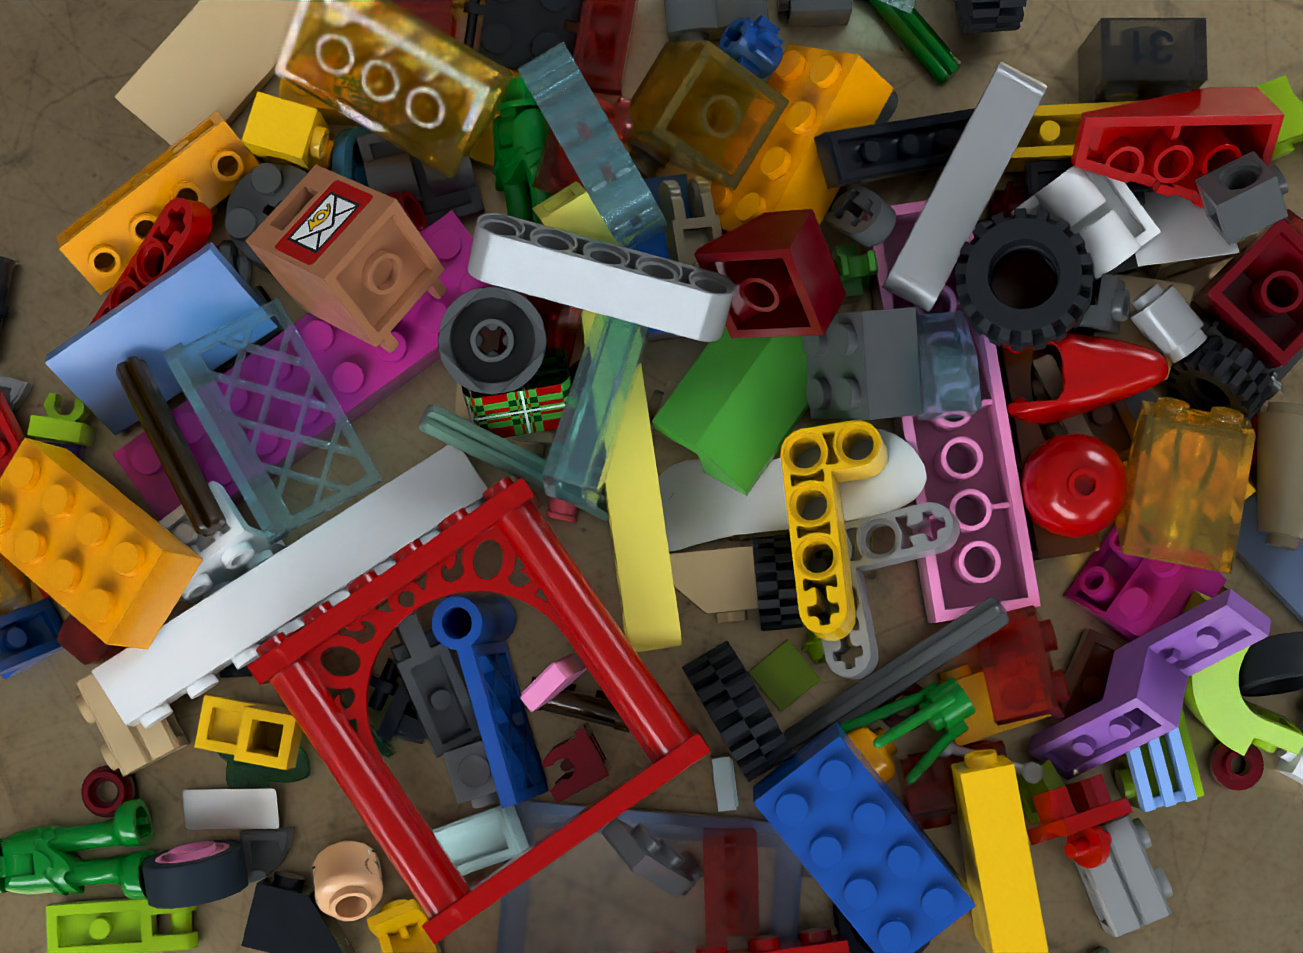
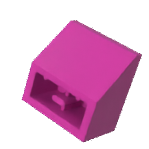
[1065,514,1227,643]

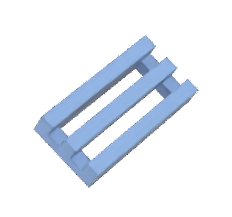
[1126,728,1197,812]

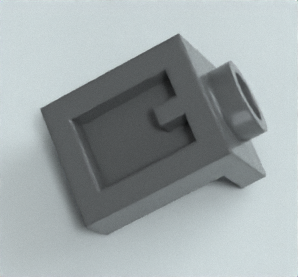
[1071,274,1131,334]

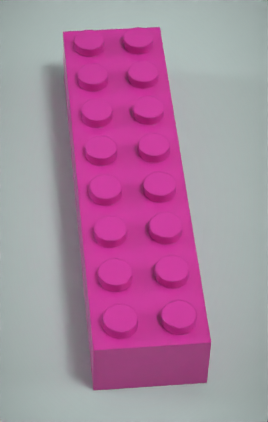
[113,210,499,521]

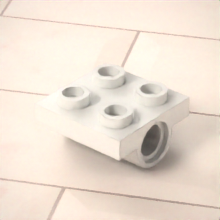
[1010,166,1161,282]

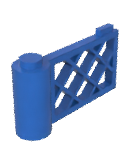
[431,594,549,808]

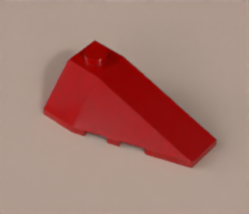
[1071,87,1285,208]

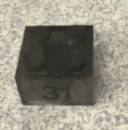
[1078,18,1208,104]

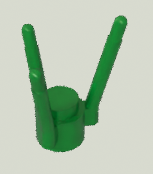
[840,677,975,784]

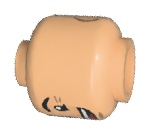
[312,841,383,921]

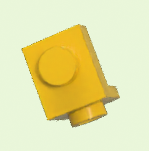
[367,899,442,953]

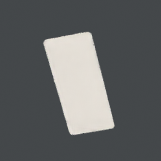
[182,788,279,830]

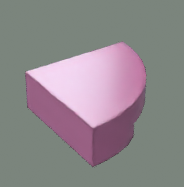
[520,653,587,712]

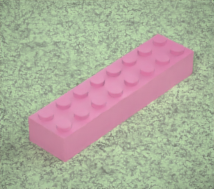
[861,200,1041,623]

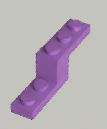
[1028,589,1272,780]

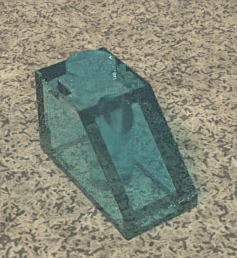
[916,311,982,421]

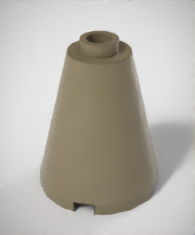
[1257,402,1303,551]

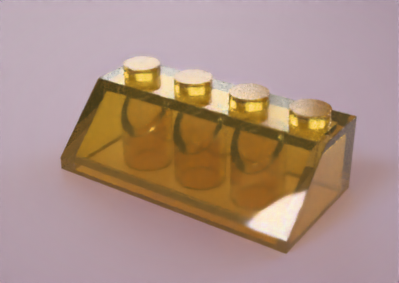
[274,0,514,178]

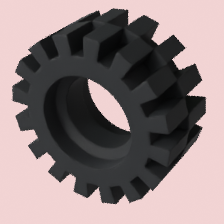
[1166,335,1272,432]
[752,534,803,631]

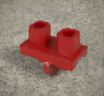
[1026,774,1133,869]

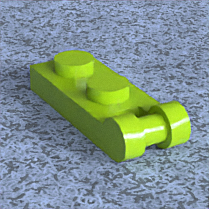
[46,898,199,953]

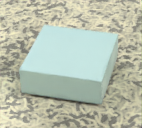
[710,753,739,812]

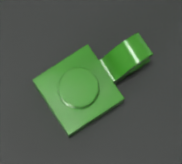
[831,244,879,305]

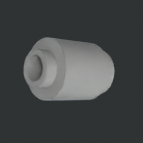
[1129,283,1208,363]

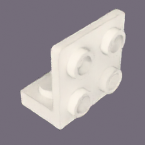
[158,481,286,605]

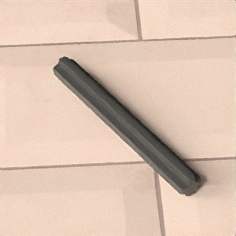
[783,597,1010,754]

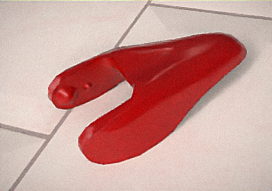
[1002,331,1169,424]

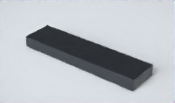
[814,108,975,189]

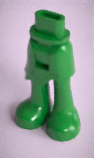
[492,76,557,224]
[0,799,156,900]

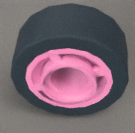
[142,840,249,909]

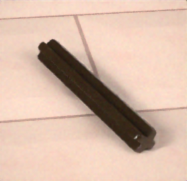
[116,356,226,537]

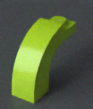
[1181,590,1303,756]

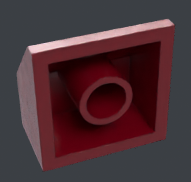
[694,209,846,338]
[1193,219,1303,369]

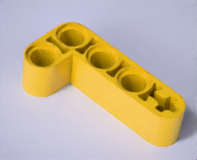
[781,420,888,641]

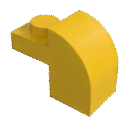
[194,694,303,770]

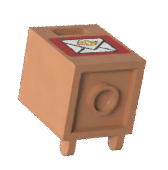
[246,165,447,353]

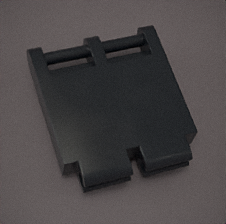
[456,0,586,76]

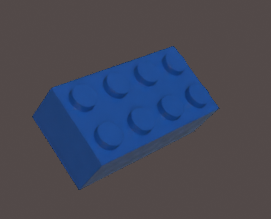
[753,722,976,953]

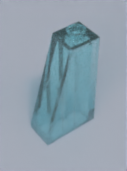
[543,313,650,510]

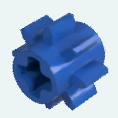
[719,15,783,82]

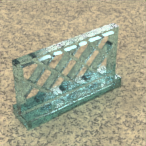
[162,298,382,546]

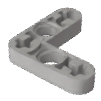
[809,502,960,680]

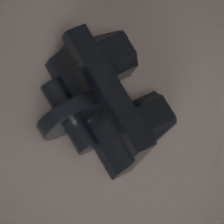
[368,658,427,744]

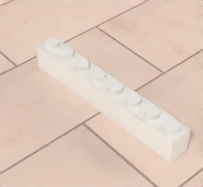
[91,444,488,729]

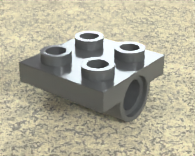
[356,109,484,226]

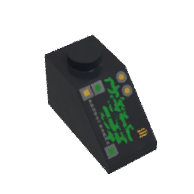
[241,871,355,953]

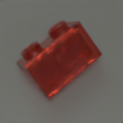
[977,605,1071,726]
[703,827,760,947]

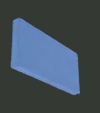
[45,242,279,436]

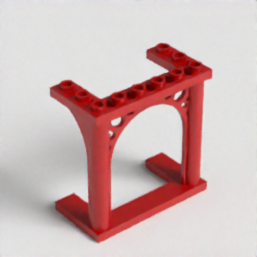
[247,476,711,945]

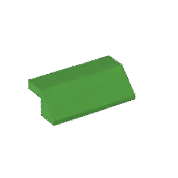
[652,311,839,496]

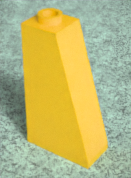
[951,749,1049,953]

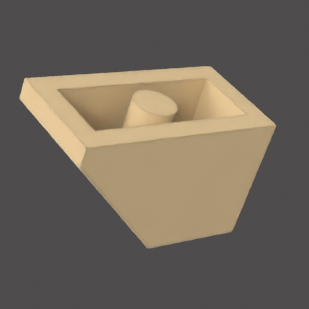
[670,546,759,623]

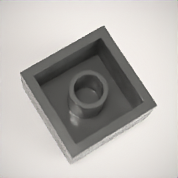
[802,307,923,420]

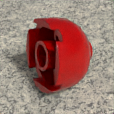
[1019,433,1129,538]

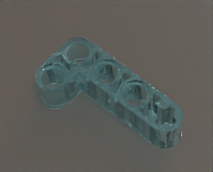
[517,42,669,249]

